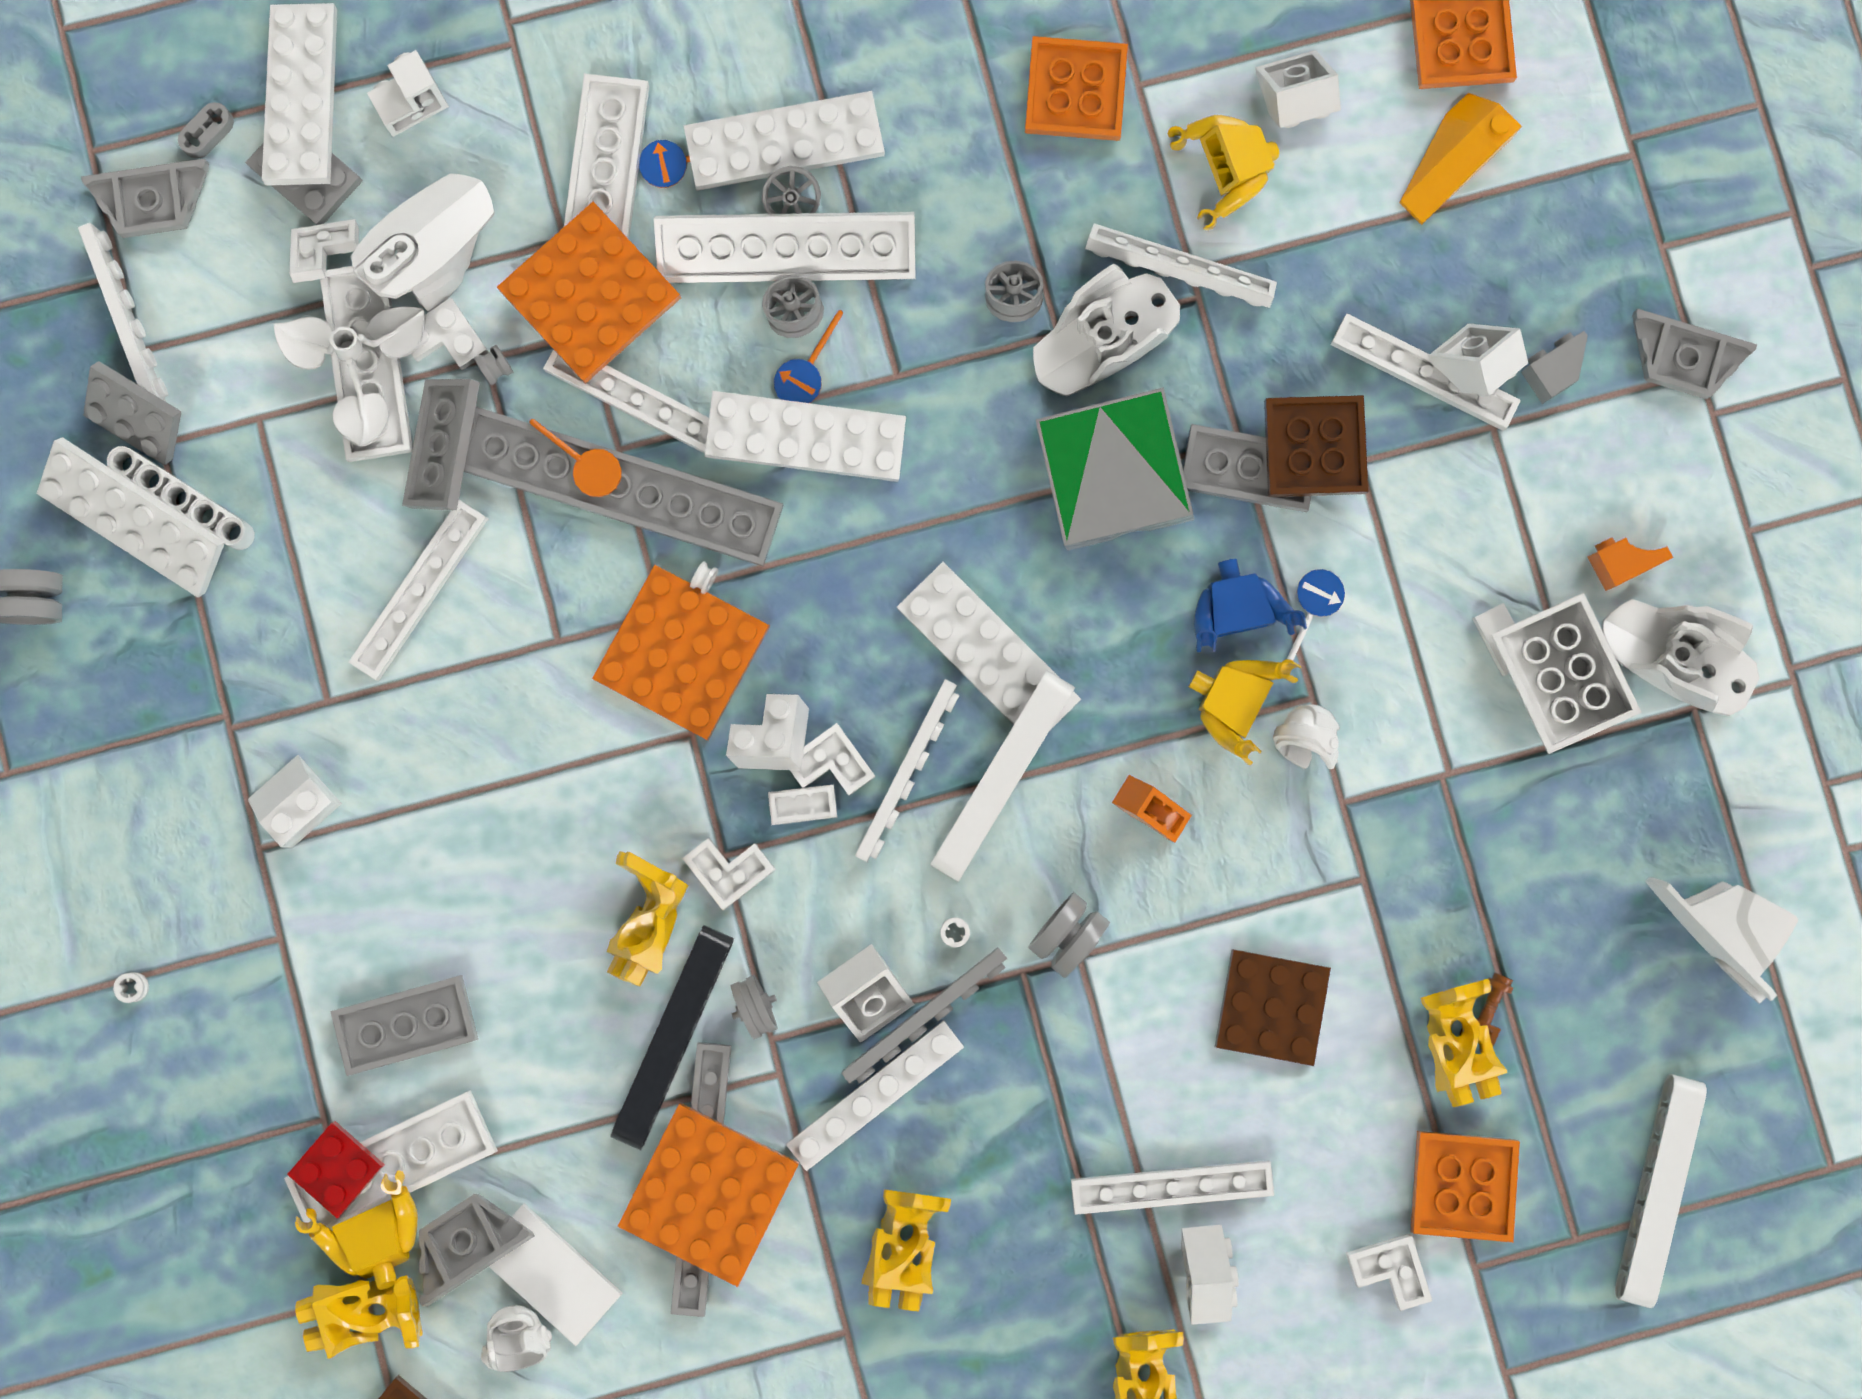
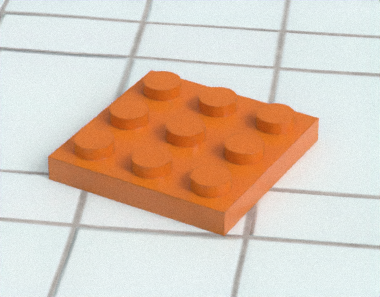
[1410,0,1517,89]
[1025,36,1128,141]
[1410,1131,1520,1243]

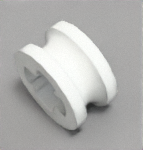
[690,561,718,595]
[940,918,970,947]
[113,972,149,1003]

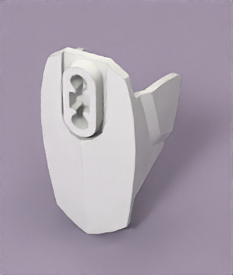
[351,173,494,312]
[1033,264,1180,397]
[1602,599,1760,716]
[1645,877,1798,1004]

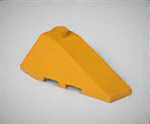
[1399,93,1522,225]

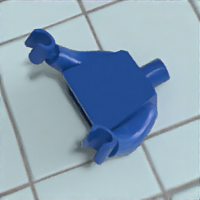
[1194,559,1307,652]

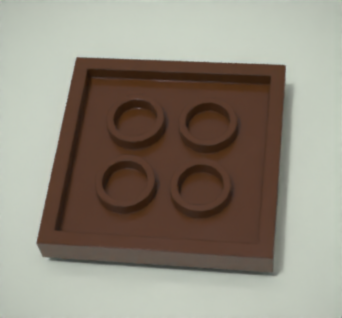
[1264,395,1369,497]
[1214,949,1331,1066]

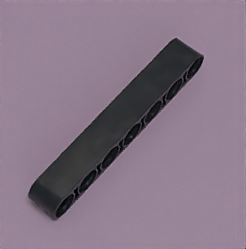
[610,925,734,1150]

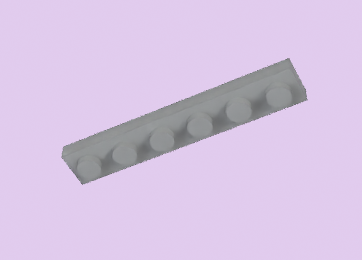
[841,947,1007,1084]

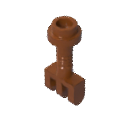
[1459,972,1513,1046]

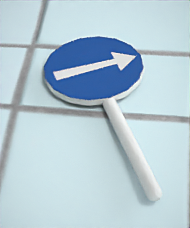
[1287,569,1345,660]

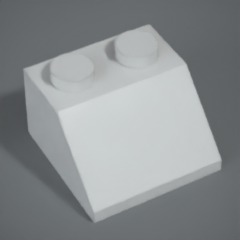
[1255,50,1341,128]
[1428,324,1528,397]
[248,755,342,848]
[817,944,915,1043]

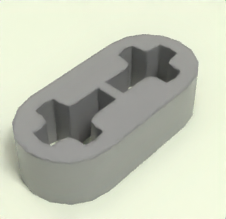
[178,102,234,159]

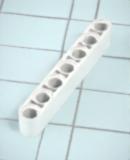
[930,670,1075,882]
[1615,1074,1707,1308]

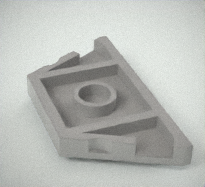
[81,159,209,238]
[1632,309,1757,399]
[419,1194,535,1307]

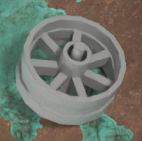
[762,166,821,214]
[985,261,1043,322]
[762,276,824,338]
[730,975,778,1039]

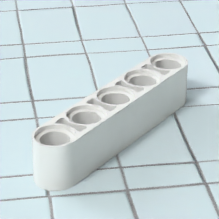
[107,446,255,550]

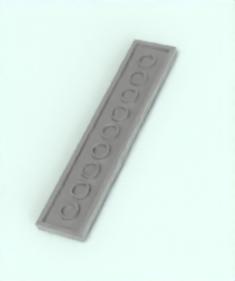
[464,406,784,567]

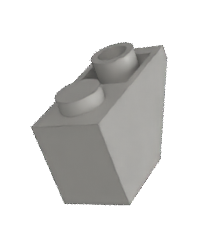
[1521,331,1588,404]

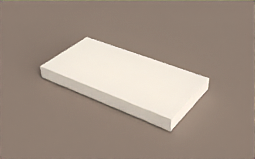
[489,1203,622,1346]

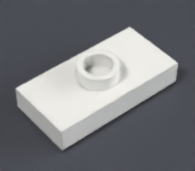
[1472,603,1515,676]
[768,785,838,825]

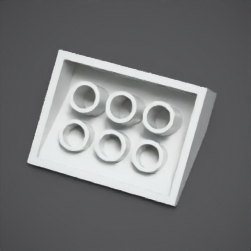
[1491,593,1642,754]

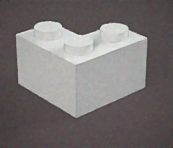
[367,50,449,137]
[726,694,809,770]
[1181,1225,1239,1325]

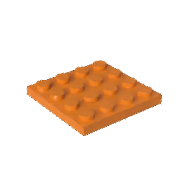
[497,201,681,384]
[592,565,770,741]
[617,1103,799,1287]

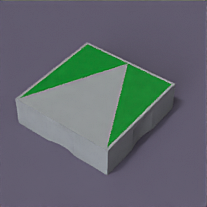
[1036,387,1194,551]

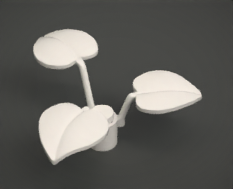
[274,306,425,446]

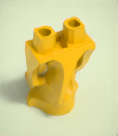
[607,851,689,987]
[1420,978,1507,1107]
[861,1189,951,1312]
[295,1275,423,1359]
[1113,1329,1184,1399]

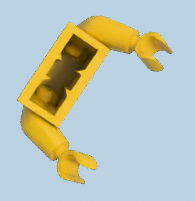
[1167,115,1279,230]
[1188,659,1302,765]
[295,1170,418,1290]

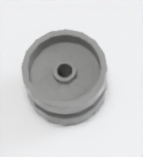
[0,569,63,625]
[1028,892,1110,978]

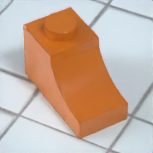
[1588,537,1674,591]
[1112,775,1192,843]

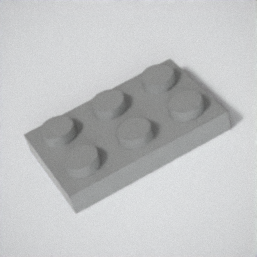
[245,142,363,225]
[83,361,181,465]

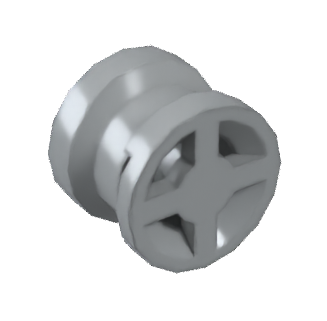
[474,345,514,386]

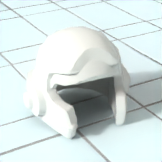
[1273,704,1340,769]
[481,1305,552,1372]

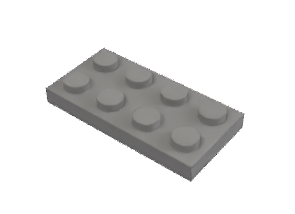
[402,379,480,511]
[1183,424,1311,513]
[330,975,478,1076]

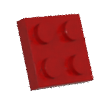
[287,1121,385,1219]

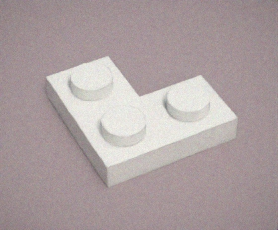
[289,219,359,283]
[412,298,489,370]
[790,723,876,796]
[682,838,776,911]
[1346,1234,1432,1311]

